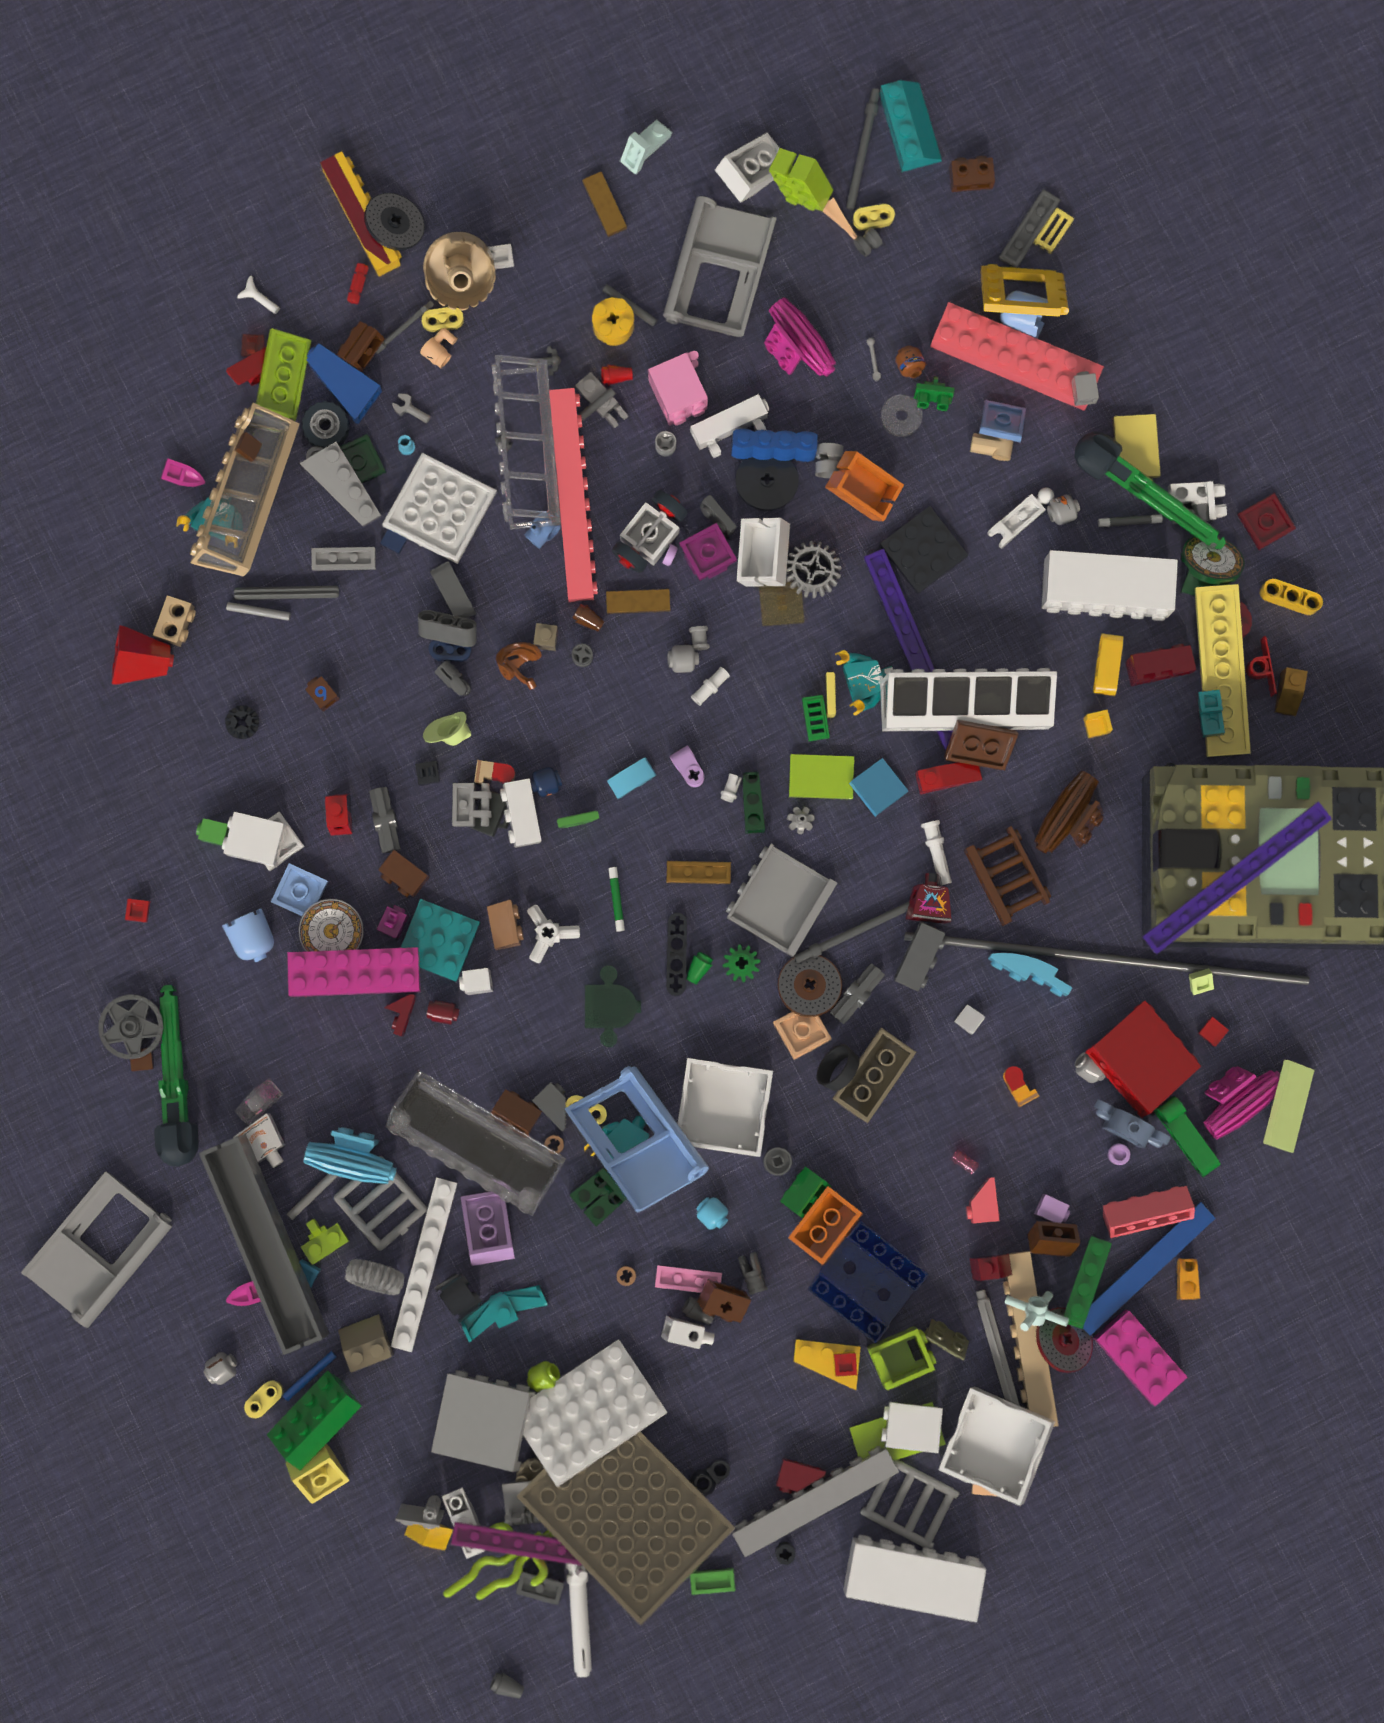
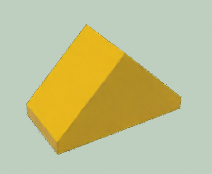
[404,1524,453,1550]

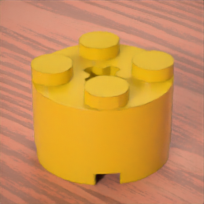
[592,298,634,346]

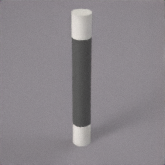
[1098,514,1162,527]

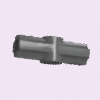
[369,787,401,854]
[830,963,885,1024]

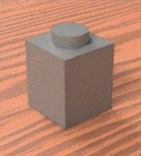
[1071,371,1099,406]

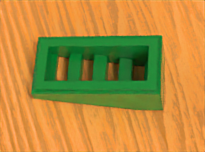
[801,695,830,742]

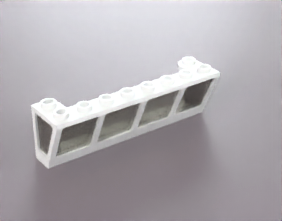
[880,668,1057,731]

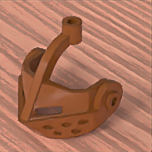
[496,642,542,690]

